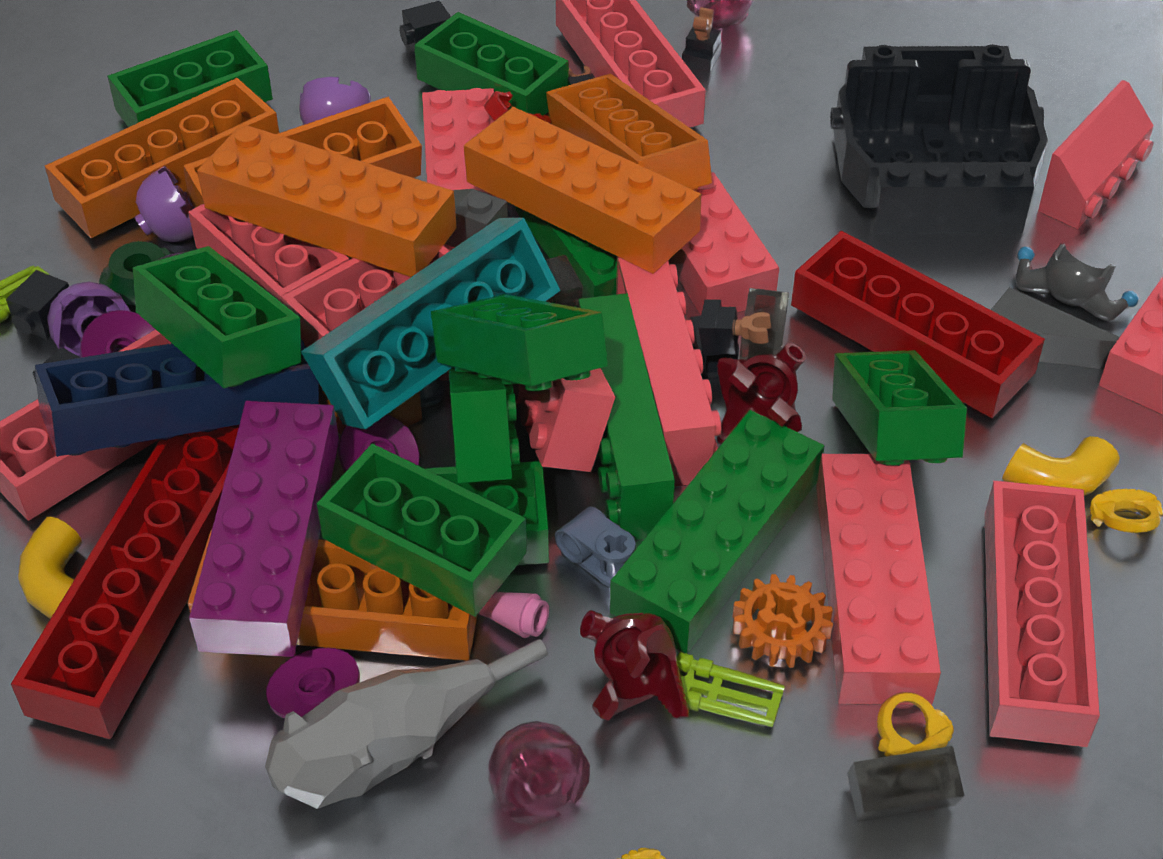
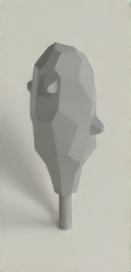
[265,639,548,809]

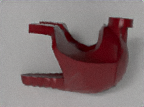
[717,343,806,444]
[580,610,689,721]

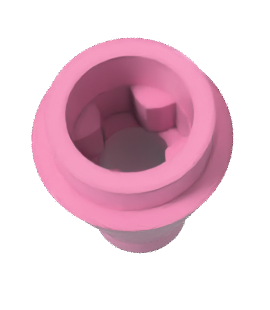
[479,592,549,638]

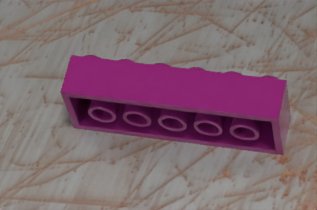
[189,401,339,657]

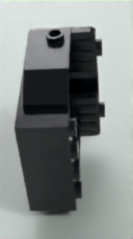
[830,44,1048,233]

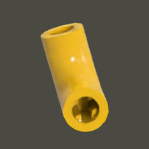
[1002,436,1120,496]
[18,517,82,619]

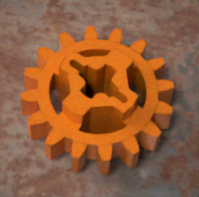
[732,574,833,668]

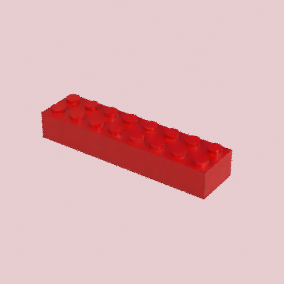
[11,425,239,740]

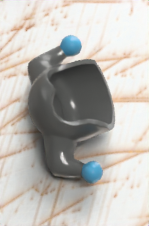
[1016,242,1139,321]

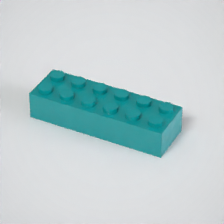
[301,218,561,429]

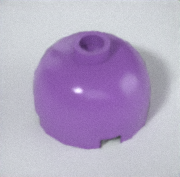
[299,77,371,125]
[135,166,194,244]
[47,281,130,357]

